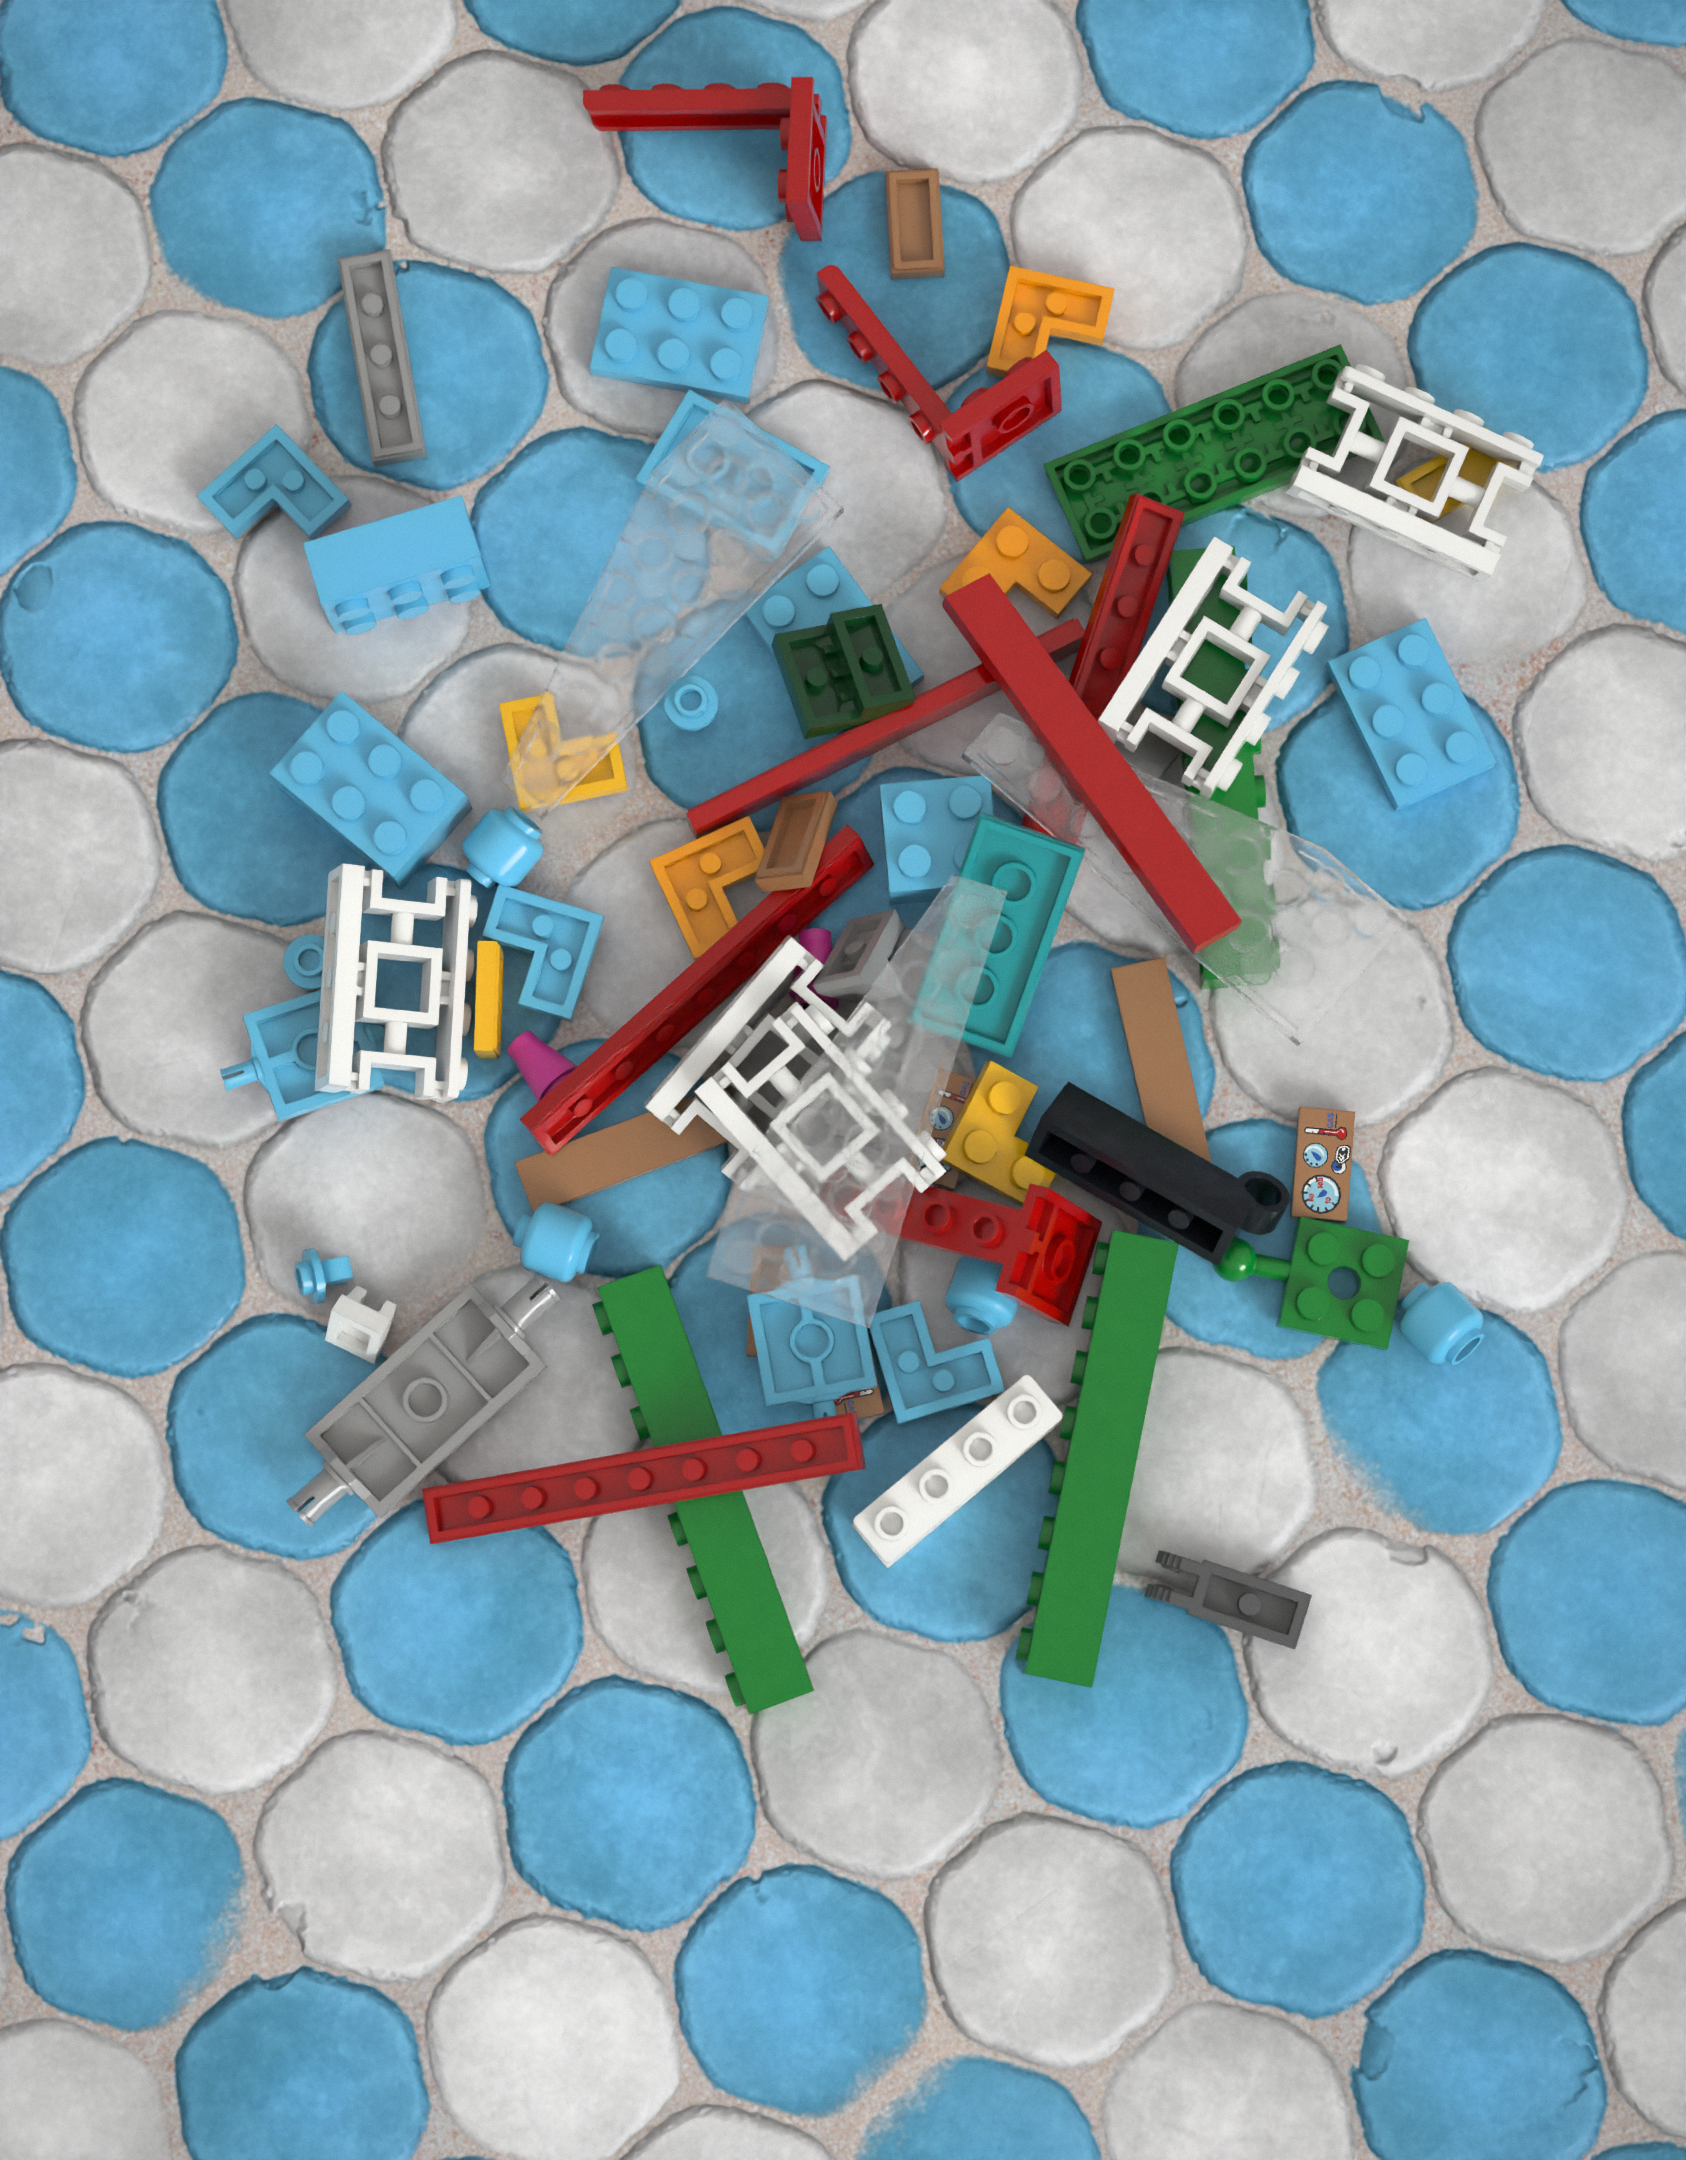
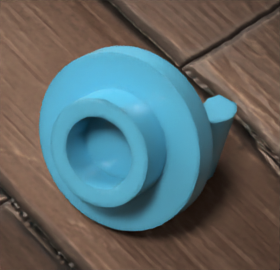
[664,676,719,732]
[283,934,324,990]
[294,1248,353,1304]

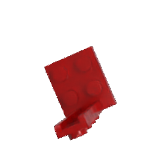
[583,77,827,241]
[816,265,1062,482]
[819,1165,1103,1327]

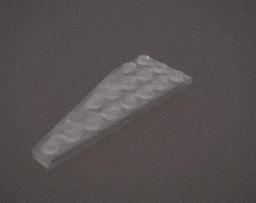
[501,397,844,820]
[961,712,1408,1047]
[706,874,1007,1328]

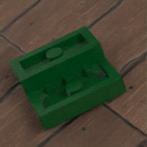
[771,604,915,739]

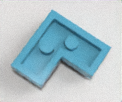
[197,424,352,540]
[482,884,605,1023]
[866,1300,1005,1425]

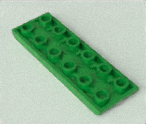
[1043,344,1384,563]

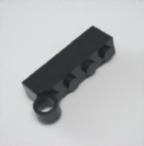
[1024,1082,1290,1266]

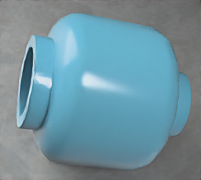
[462,805,544,889]
[513,1202,599,1283]
[945,1256,1019,1335]
[1400,1282,1484,1365]

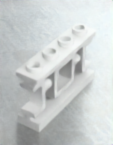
[1285,364,1544,582]
[1098,536,1329,800]
[314,863,478,1103]
[644,935,892,1193]
[694,1001,947,1261]
[852,1375,1063,1569]

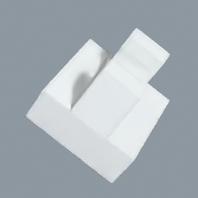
[325,1286,397,1364]

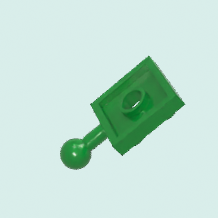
[1212,1217,1409,1350]

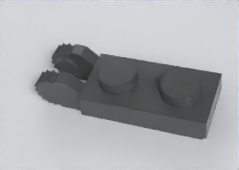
[1145,1550,1312,1650]

